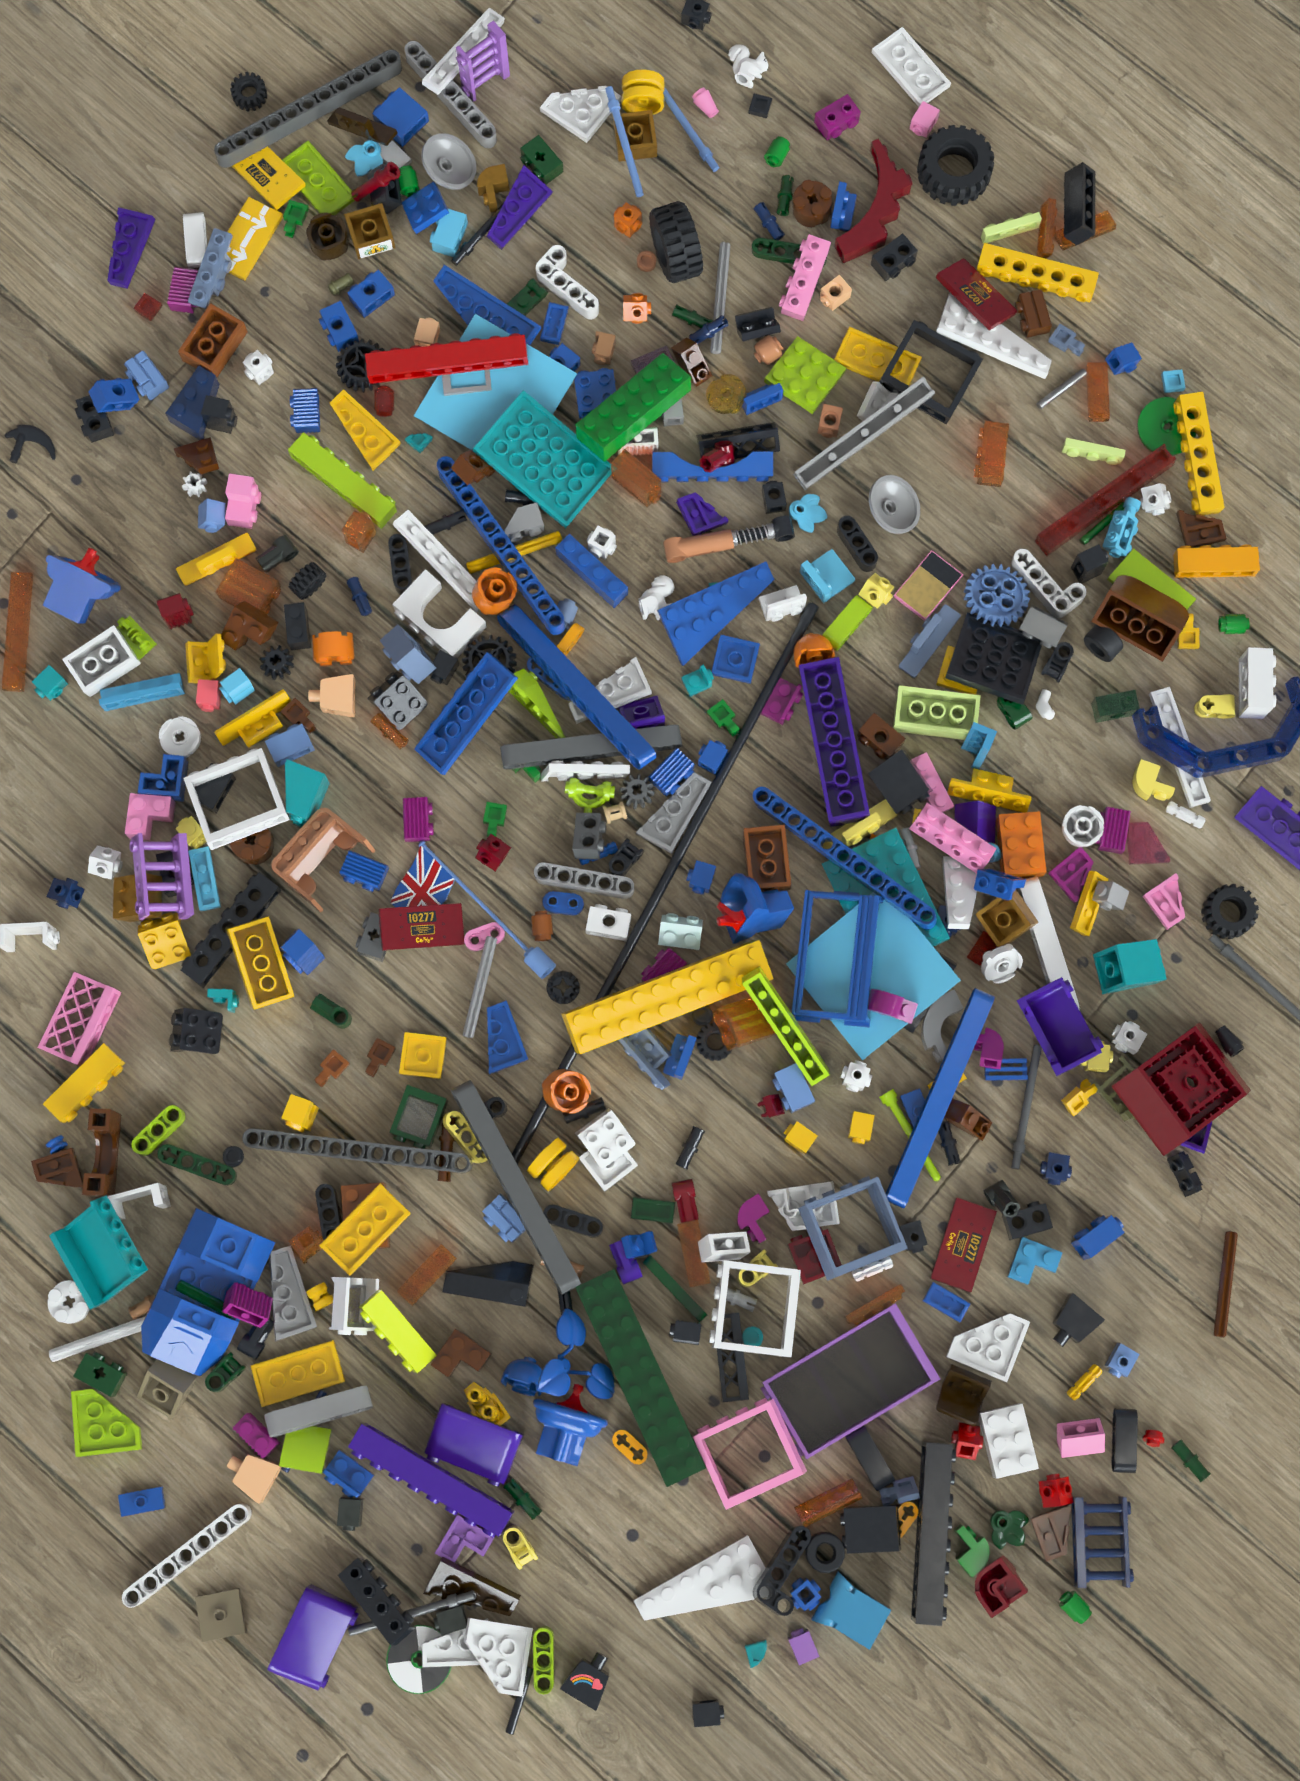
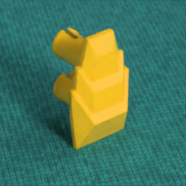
[464,1382,511,1426]

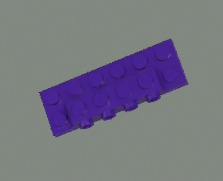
[1234,786,1300,870]

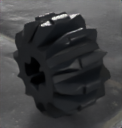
[259,645,294,680]

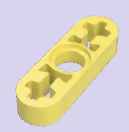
[443,1111,487,1163]

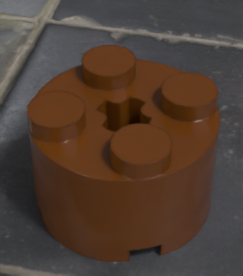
[792,180,832,228]
[230,828,274,865]

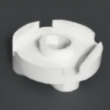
[159,716,201,758]
[981,944,1023,984]
[48,1280,89,1324]

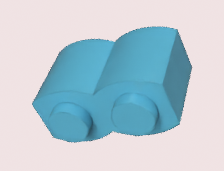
[219,668,255,705]

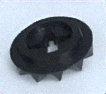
[546,971,580,1004]

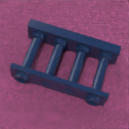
[1071,1496,1134,1588]

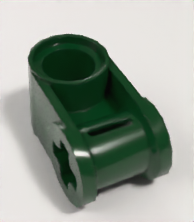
[997,697,1033,730]
[205,1352,246,1392]

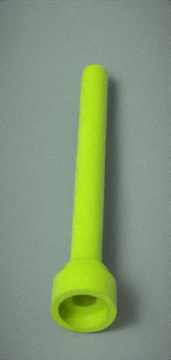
[879,1089,941,1181]

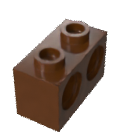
[451,449,496,485]

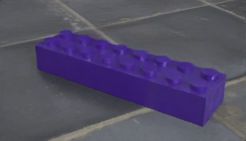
[799,657,870,827]
[348,1423,514,1538]

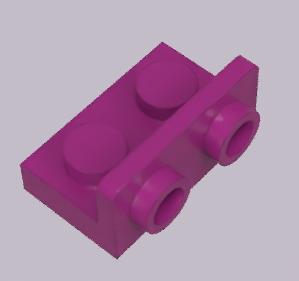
[761,678,804,725]

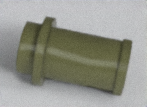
[327,273,354,296]

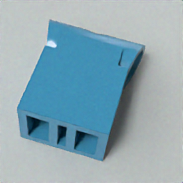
[811,1571,891,1650]

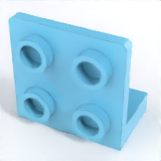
[800,549,855,604]

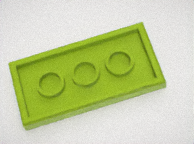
[282,140,356,216]
[1107,548,1196,610]

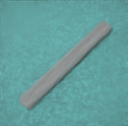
[463,936,497,1038]

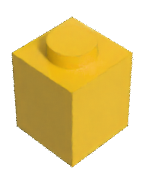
[848,1111,875,1145]
[783,1121,818,1155]

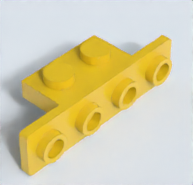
[176,533,256,586]
[214,689,291,748]
[947,768,1031,813]

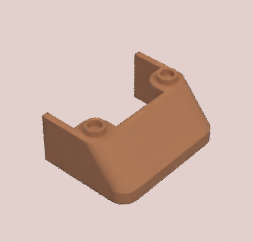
[271,808,376,912]

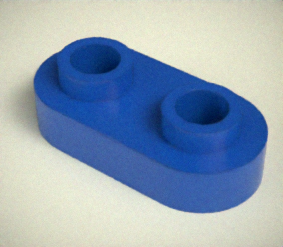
[542,891,584,915]

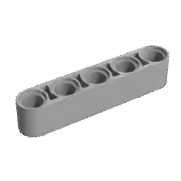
[534,862,634,899]
[264,1386,373,1437]

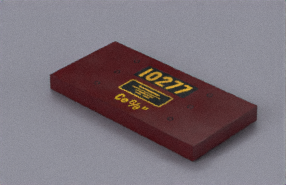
[935,258,1018,331]
[378,903,465,951]
[930,1198,997,1293]

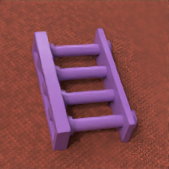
[456,20,510,102]
[130,833,194,920]

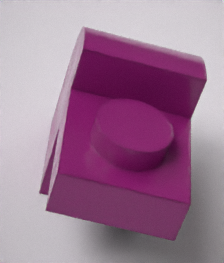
[868,989,918,1024]
[973,1027,1004,1070]
[737,1193,770,1244]

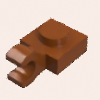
[314,1049,350,1087]

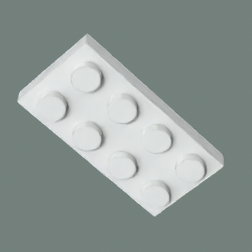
[872,27,951,107]

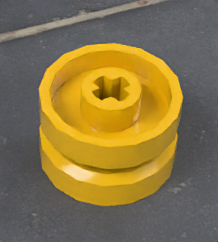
[621,69,665,115]
[526,1138,580,1192]

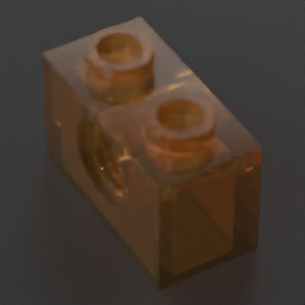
[342,510,376,553]

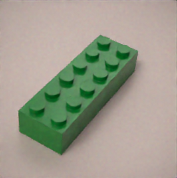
[575,353,691,462]

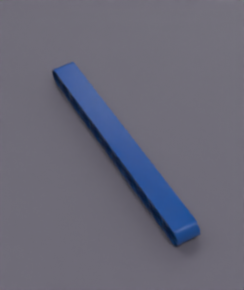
[437,456,565,635]
[497,604,656,770]
[752,787,937,929]
[885,988,995,1208]

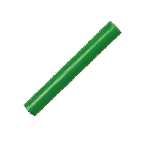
[1079,501,1125,545]

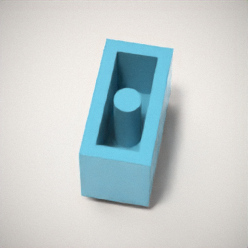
[430,209,468,257]

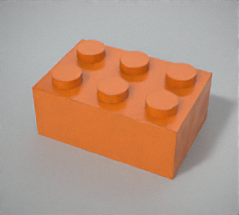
[996,811,1047,878]

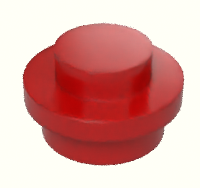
[1142,1430,1165,1447]

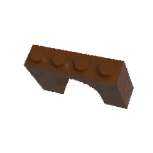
[82,1108,122,1198]

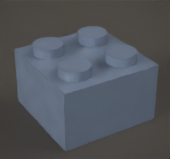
[380,624,436,684]

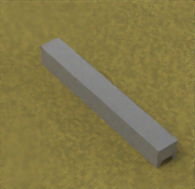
[793,376,935,491]

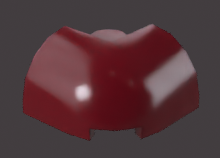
[975,1556,1028,1618]

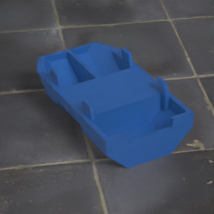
[141,1208,275,1376]

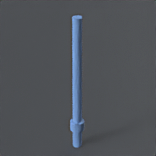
[605,86,644,197]
[663,87,720,172]

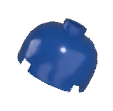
[501,1357,542,1396]

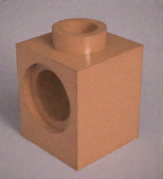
[817,404,843,438]

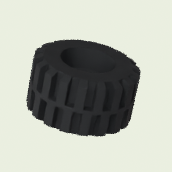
[1201,884,1259,939]

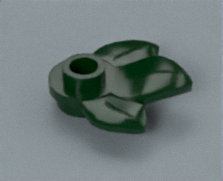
[990,1510,1029,1550]

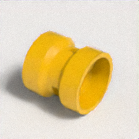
[306,1282,333,1311]

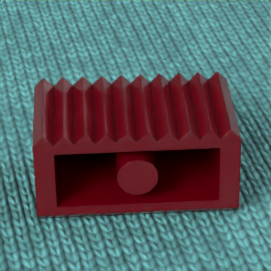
[156,593,194,630]

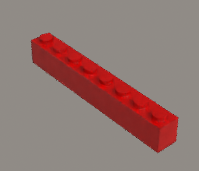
[365,333,529,384]

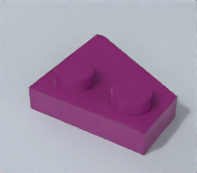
[1048,847,1094,903]

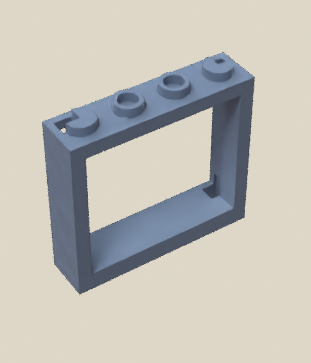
[798,1176,908,1281]

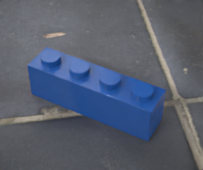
[555,534,628,608]

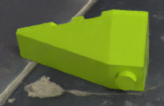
[508,668,566,739]

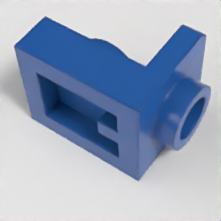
[621,1231,657,1259]

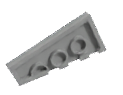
[636,773,712,854]
[269,1245,317,1341]

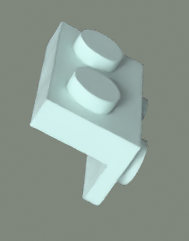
[658,913,703,950]

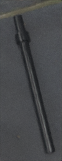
[451,201,505,266]

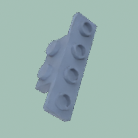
[188,228,233,309]
[899,604,961,678]
[617,1028,672,1090]

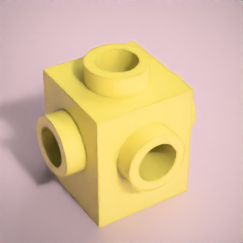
[858,573,894,609]

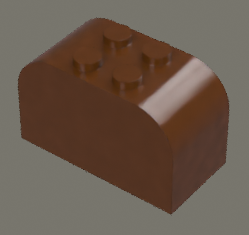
[1091,575,1189,662]

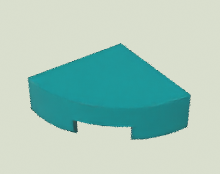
[404,433,433,453]
[745,1640,767,1668]

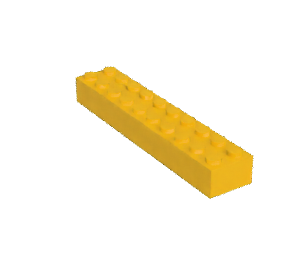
[561,940,774,1054]

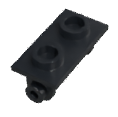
[1167,1151,1203,1197]

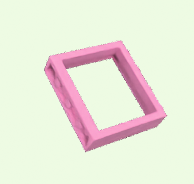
[693,1398,807,1510]

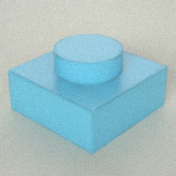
[1161,369,1186,393]

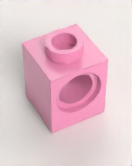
[910,101,940,138]

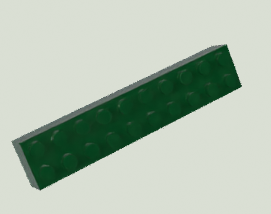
[575,1269,706,1487]

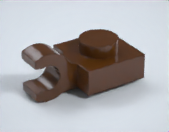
[280,698,316,734]
[365,1038,396,1078]

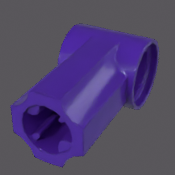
[609,1240,643,1285]

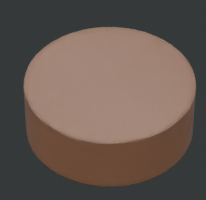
[637,251,656,272]

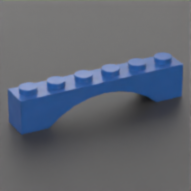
[652,452,773,482]

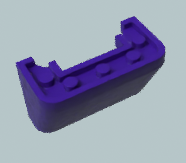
[1016,977,1104,1077]
[424,1403,524,1487]
[267,1584,359,1691]

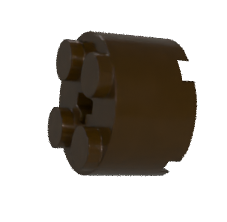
[306,213,349,261]

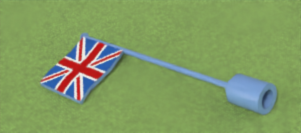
[391,841,556,979]

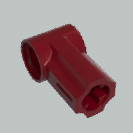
[699,441,735,473]
[671,1179,699,1223]

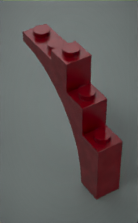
[834,138,913,263]

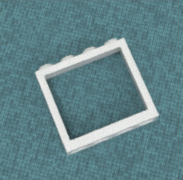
[184,748,290,850]
[709,1260,801,1357]

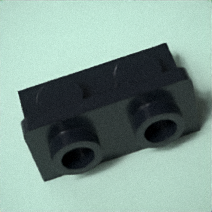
[735,307,781,341]

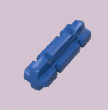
[579,842,618,865]

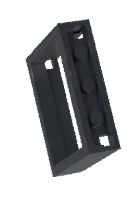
[879,320,983,424]

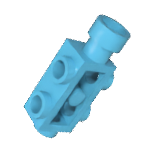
[1102,497,1141,558]

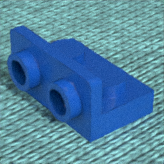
[830,182,857,231]
[739,383,783,416]
[974,869,1026,900]
[663,1034,697,1080]
[322,1450,375,1498]

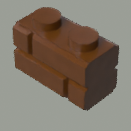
[1015,289,1052,338]

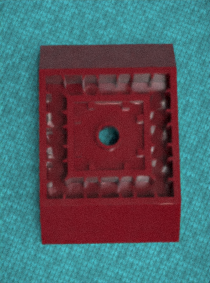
[1112,1022,1251,1156]

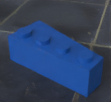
[279,929,325,975]

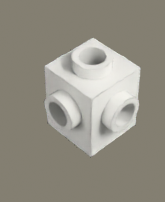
[243,350,274,385]
[1140,483,1171,516]
[587,526,617,559]
[88,845,123,880]
[1111,1021,1147,1055]
[840,1060,872,1092]

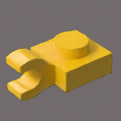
[1177,614,1200,649]
[1061,1079,1098,1116]

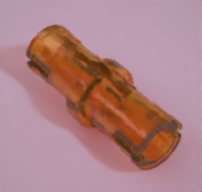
[371,713,409,750]

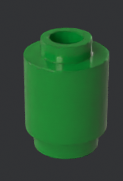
[764,136,790,167]
[398,165,420,197]
[1218,614,1250,634]
[1059,1591,1092,1624]

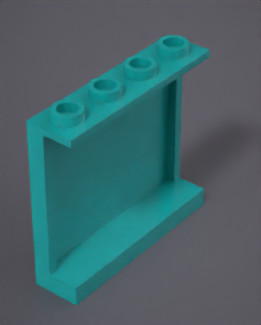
[49,1195,148,1310]

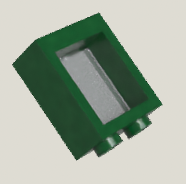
[389,1085,448,1149]

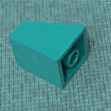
[285,759,330,828]
[1093,939,1167,995]

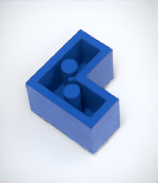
[138,754,188,802]

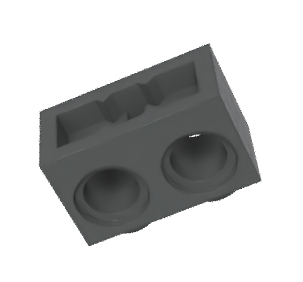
[572,813,606,859]

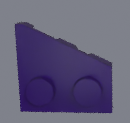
[676,492,729,536]

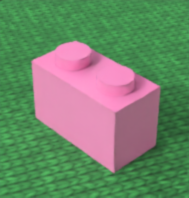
[1057,1418,1105,1458]

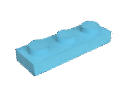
[188,846,221,912]

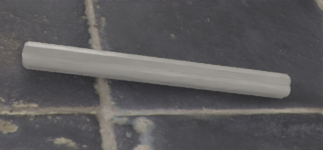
[710,242,730,354]

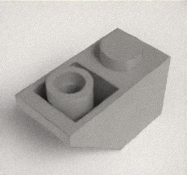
[504,503,544,542]

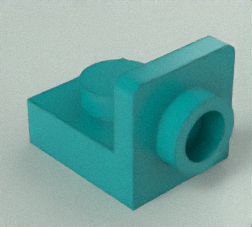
[681,664,714,697]
[207,989,239,1013]

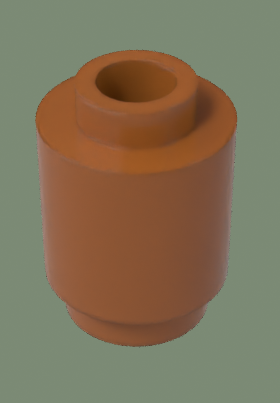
[531,911,553,941]

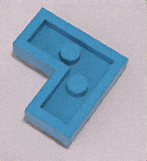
[1007,1237,1062,1285]

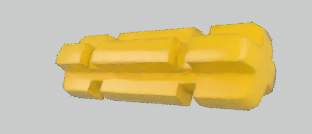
[1067,1364,1103,1400]

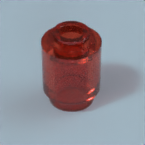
[374,385,394,417]

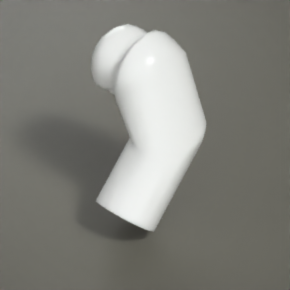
[1036,689,1055,720]

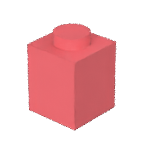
[196,679,222,712]

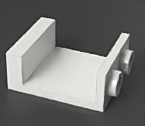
[0,922,60,952]
[108,1183,171,1220]

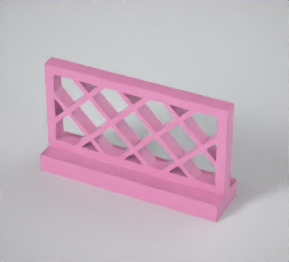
[37,972,121,1066]

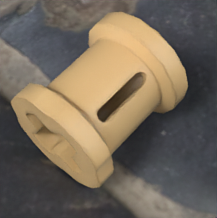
[603,801,627,824]

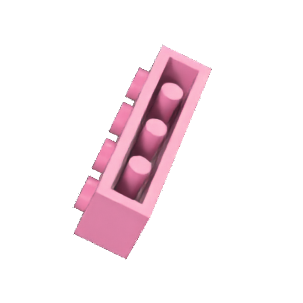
[779,234,831,321]
[909,803,997,874]

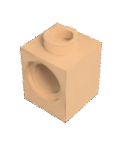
[820,275,852,311]
[414,318,440,347]

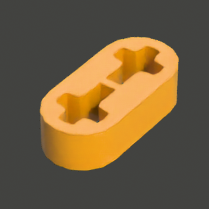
[557,623,585,656]
[612,1429,648,1465]
[898,1501,918,1538]

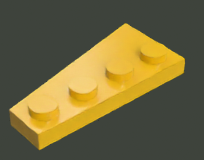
[330,389,401,471]

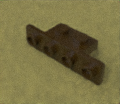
[327,107,398,146]

